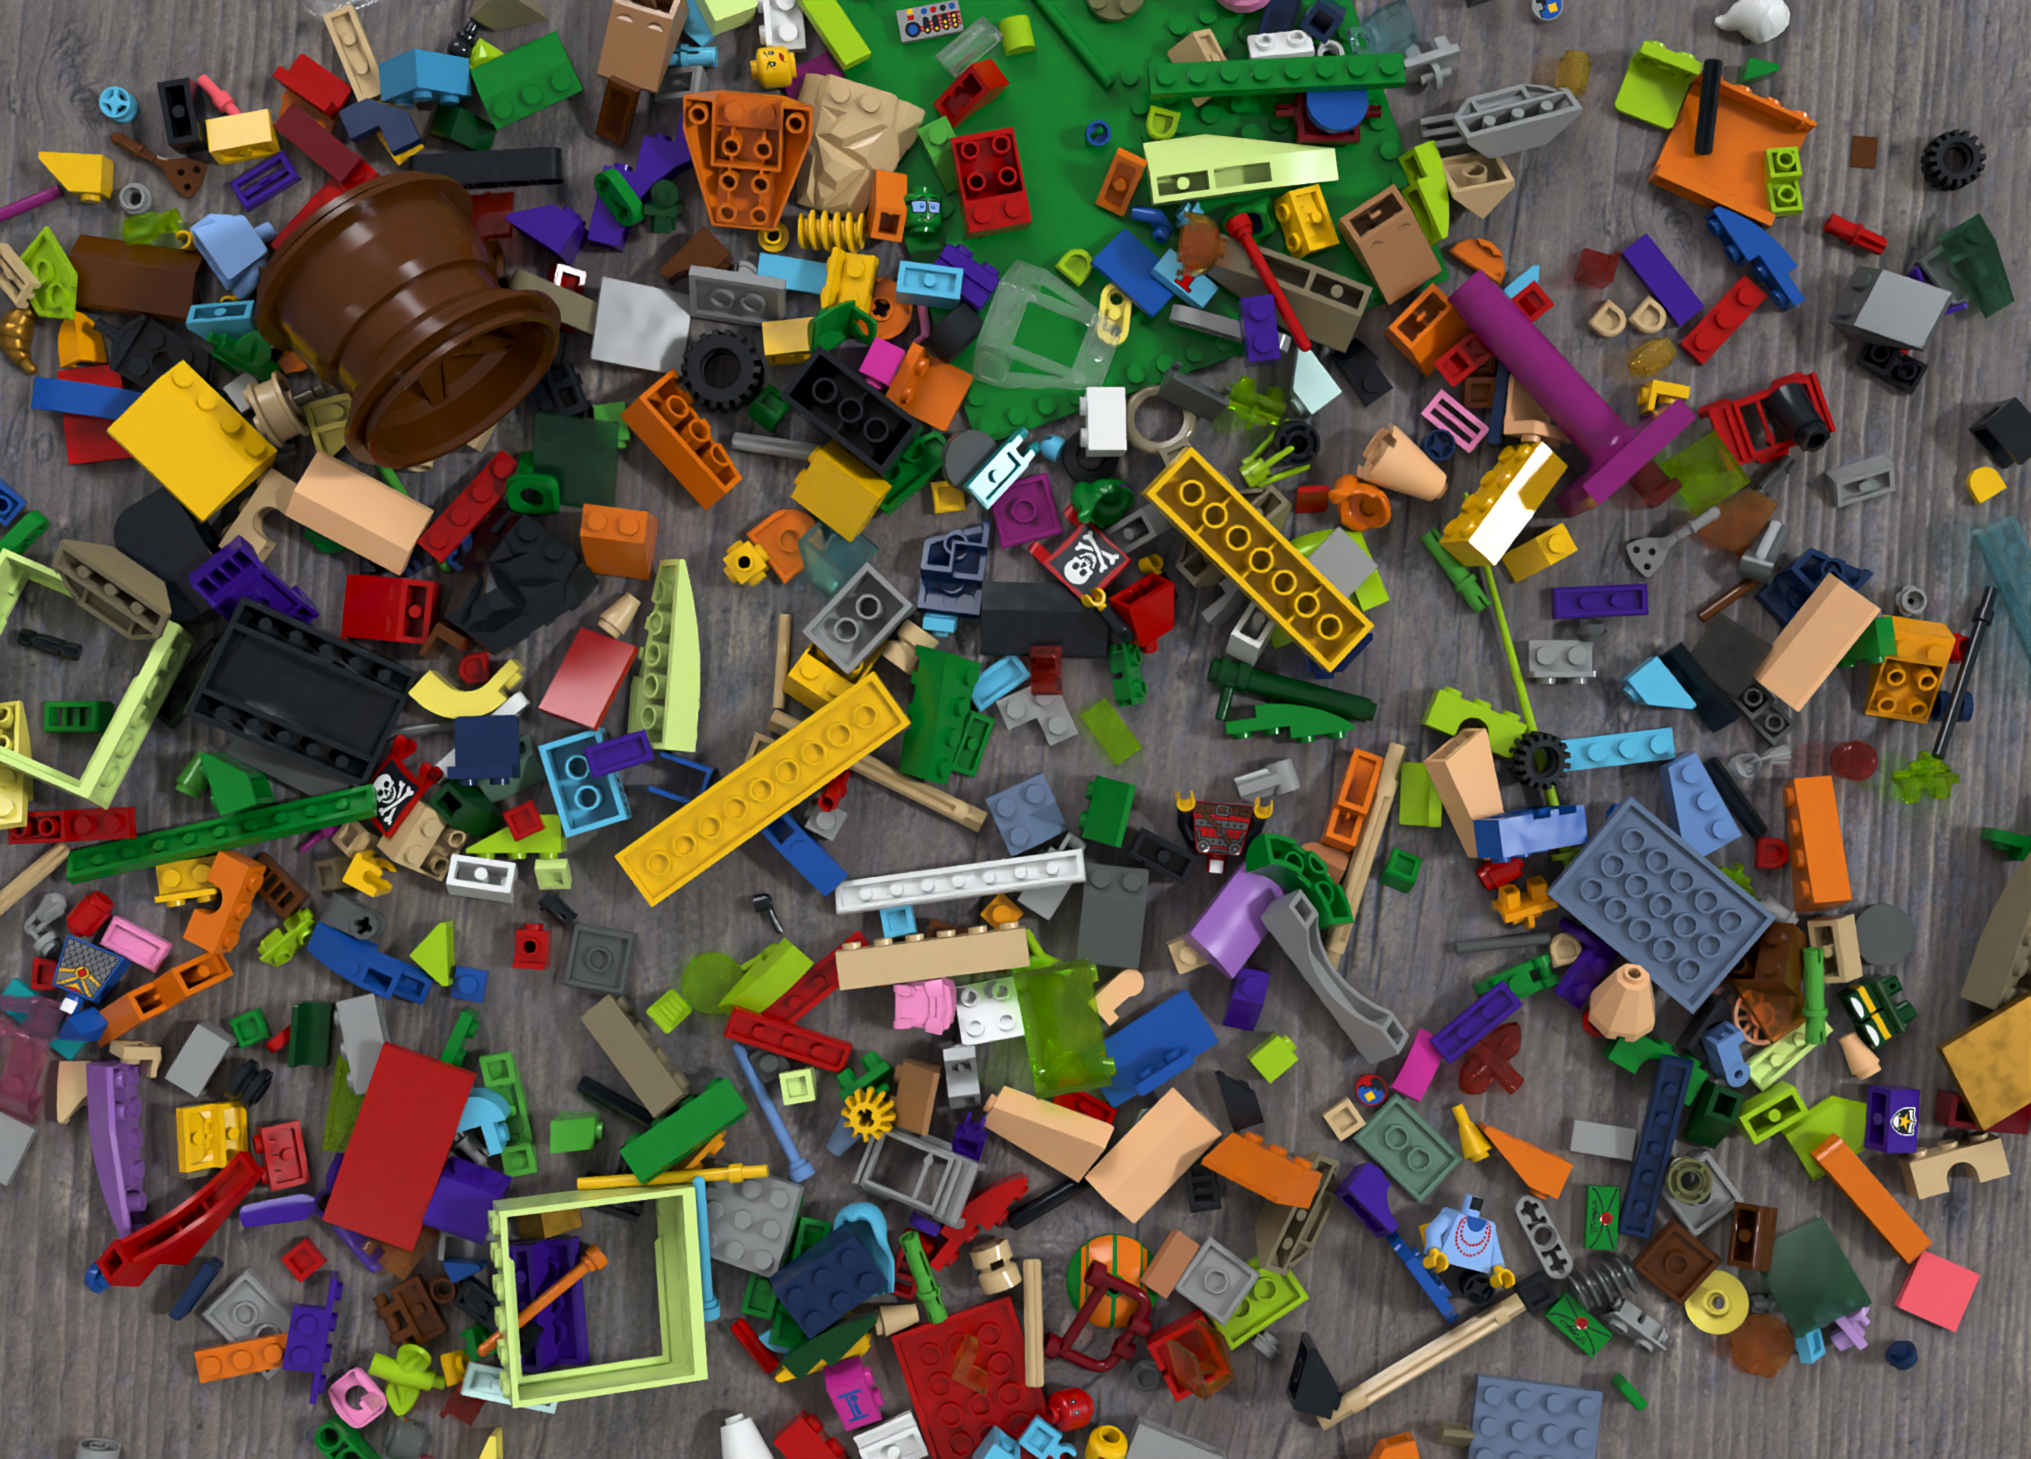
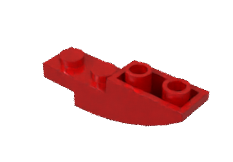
[8,807,137,845]
[929,1172,1029,1272]

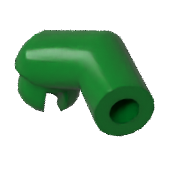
[303,528,348,554]

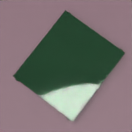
[533,411,619,508]
[1759,1217,1872,1338]

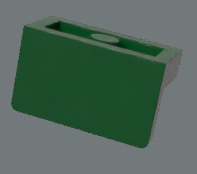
[288,1000,335,1068]

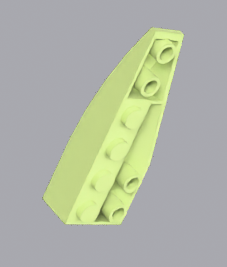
[1143,134,1339,207]

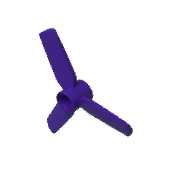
[240,1120,388,1273]

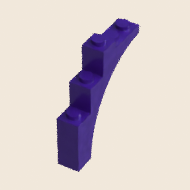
[587,109,694,252]

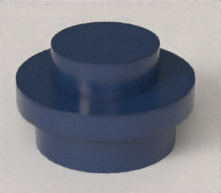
[1885,1340,1918,1370]

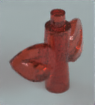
[1458,1022,1524,1095]

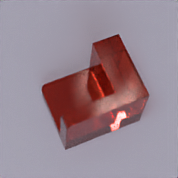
[1573,248,1621,289]
[1628,461,1684,509]
[1030,646,1063,695]
[439,1382,487,1426]

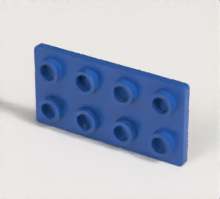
[1081,989,1218,1108]

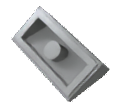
[1825,455,1896,508]

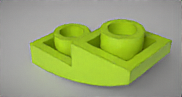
[1764,146,1803,217]

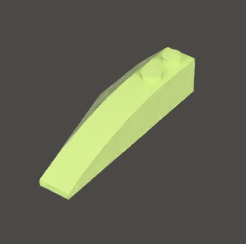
[627,559,700,752]

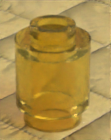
[1554,50,1591,99]
[1627,336,1677,379]

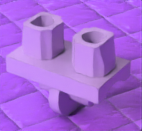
[1811,1288,1870,1351]

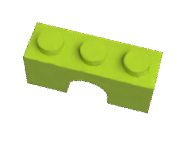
[1420,686,1528,760]

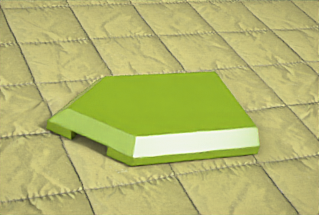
[19,226,78,320]
[1780,1095,1867,1182]

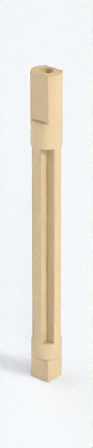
[767,709,988,832]
[1323,742,1408,971]
[1315,1293,1526,1431]

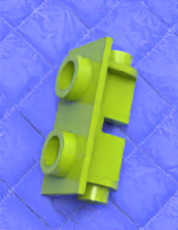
[257,907,318,967]

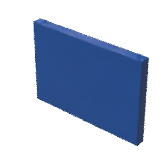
[1090,228,1175,319]

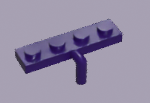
[1554,918,1618,1010]

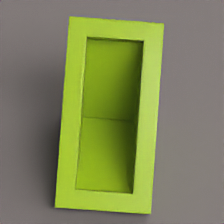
[409,920,455,986]

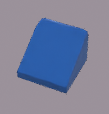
[443,1256,487,1284]

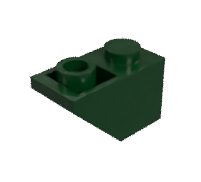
[428,780,504,839]
[1683,1079,1745,1149]

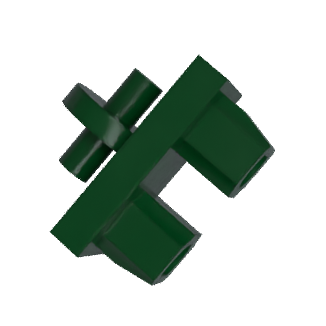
[644,179,685,234]

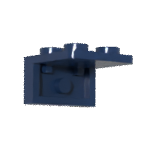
[447,715,521,786]

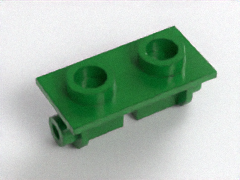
[1107,642,1147,707]

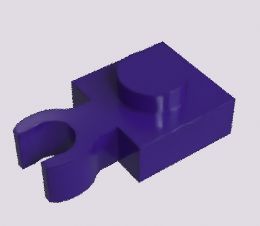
[951,1111,988,1162]

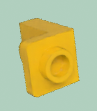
[1637,380,1690,415]

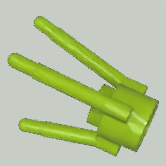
[1238,419,1310,488]

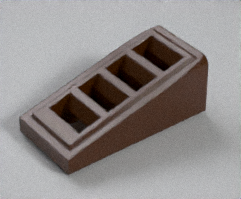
[257,852,312,920]

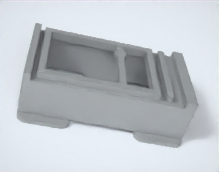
[853,1127,986,1229]

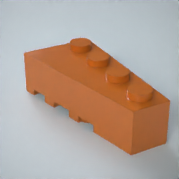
[619,368,742,511]

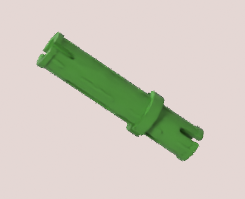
[1420,527,1492,614]
[1801,947,1828,1045]
[898,1231,948,1324]

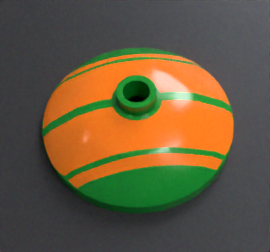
[1066,1233,1158,1329]

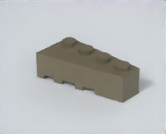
[580,994,700,1118]

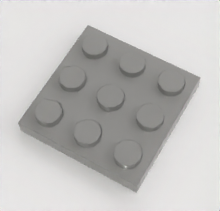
[706,1158,804,1278]

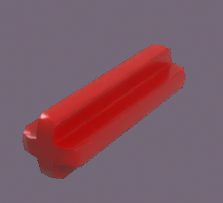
[729,1317,779,1374]

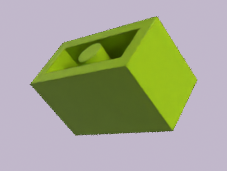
[1735,1081,1810,1145]

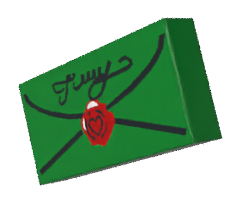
[1583,1184,1620,1250]
[1543,1291,1613,1358]

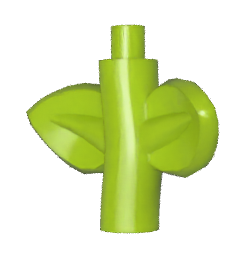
[368,1344,446,1418]

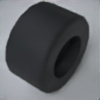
[926,303,985,364]

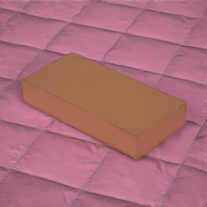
[1139,1227,1200,1299]

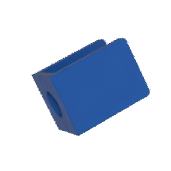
[647,750,717,804]

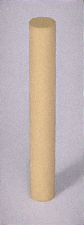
[773,614,792,709]

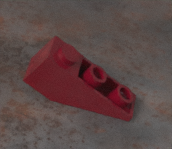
[1933,1089,2031,1135]

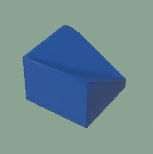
[58,1007,108,1041]

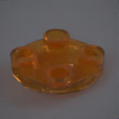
[1730,1314,1795,1378]

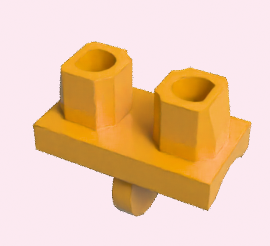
[1492,875,1558,930]

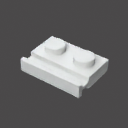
[853,1409,929,1459]

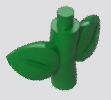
[205,330,281,382]

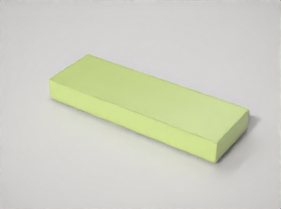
[1745,1013,1834,1092]

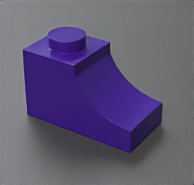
[1334,1162,1399,1238]

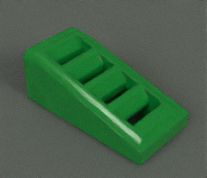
[44,701,114,733]

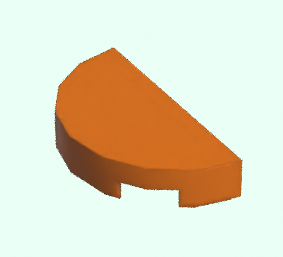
[1447,238,1506,287]

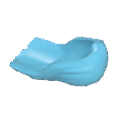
[833,1202,895,1297]

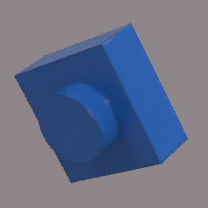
[450,965,490,1003]

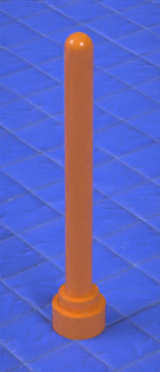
[477,1243,609,1357]

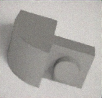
[943,1044,982,1109]

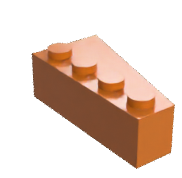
[1782,775,1852,914]

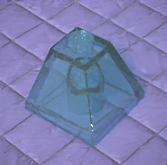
[797,520,880,600]

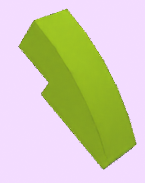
[1398,140,1449,247]
[718,937,814,1015]

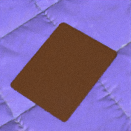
[1851,135,1878,169]

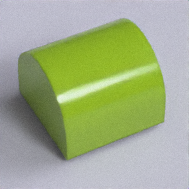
[998,15,1036,57]

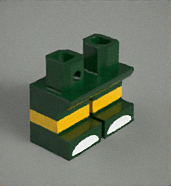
[1836,974,1918,1049]

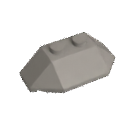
[1453,84,1583,159]

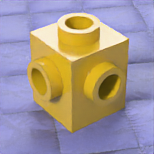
[723,540,771,587]

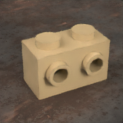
[1807,914,1863,983]

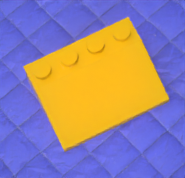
[107,360,278,523]

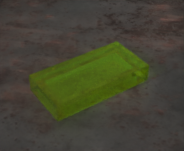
[1080,697,1142,766]

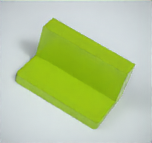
[1398,762,1442,827]

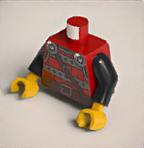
[1175,790,1273,873]

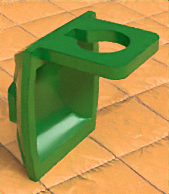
[807,300,877,354]

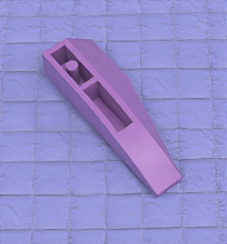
[86,1059,147,1239]

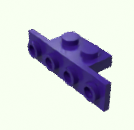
[282,1270,343,1404]

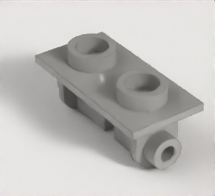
[1600,1297,1668,1354]

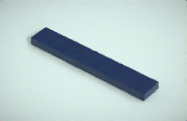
[1618,1053,1694,1239]

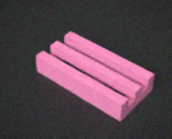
[1421,388,1489,453]

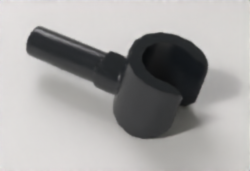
[753,893,784,934]

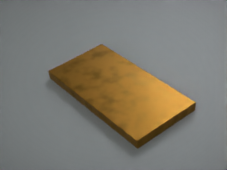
[1935,990,2031,1131]

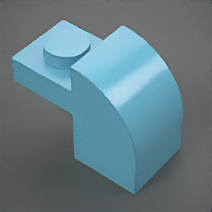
[457,1088,511,1156]

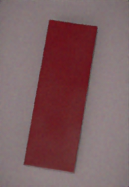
[273,102,365,186]

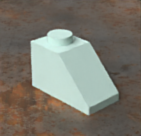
[1289,347,1342,418]

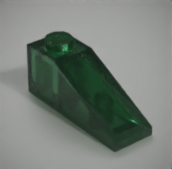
[1937,213,2015,318]

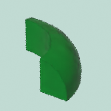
[1245,833,1354,930]

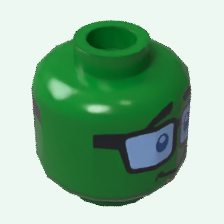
[904,187,942,235]

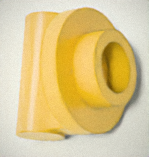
[440,1350,473,1388]

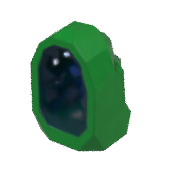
[1220,196,1276,239]

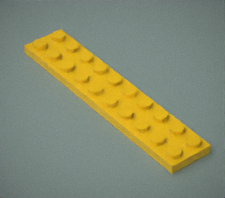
[614,671,911,907]

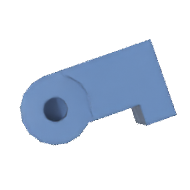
[1701,1020,1750,1087]

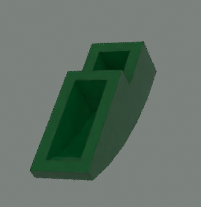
[782,1310,879,1381]

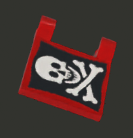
[1028,505,1132,601]
[367,734,443,839]

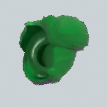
[1070,478,1136,529]

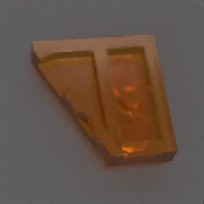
[1697,487,1778,557]

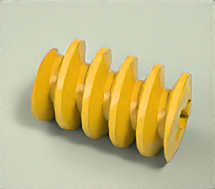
[798,209,867,253]

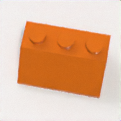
[1201,1131,1323,1209]

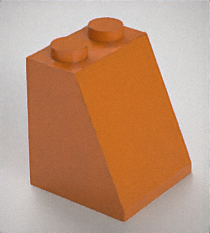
[580,504,659,581]

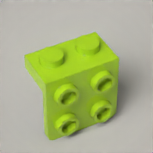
[1614,40,1703,130]

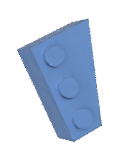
[1658,752,1742,856]

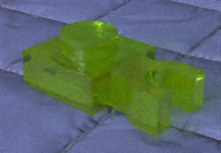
[122,208,182,246]

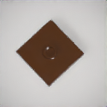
[1632,1218,1722,1307]

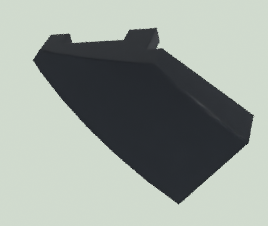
[1215,1070,1264,1132]

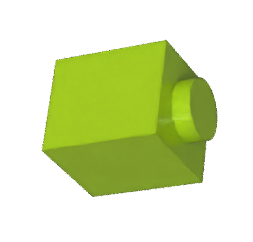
[1247,1032,1299,1084]

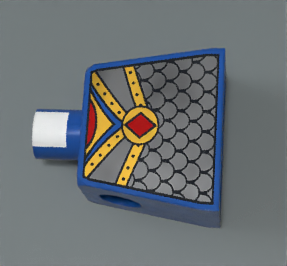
[52,935,132,1015]

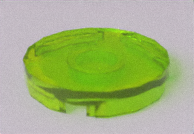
[681,951,743,1015]

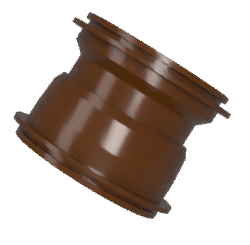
[254,171,561,469]

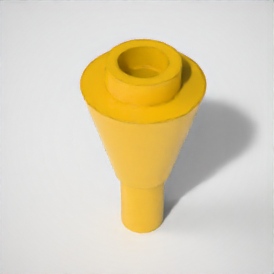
[1451,1103,1493,1163]

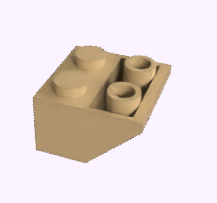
[377,797,471,882]

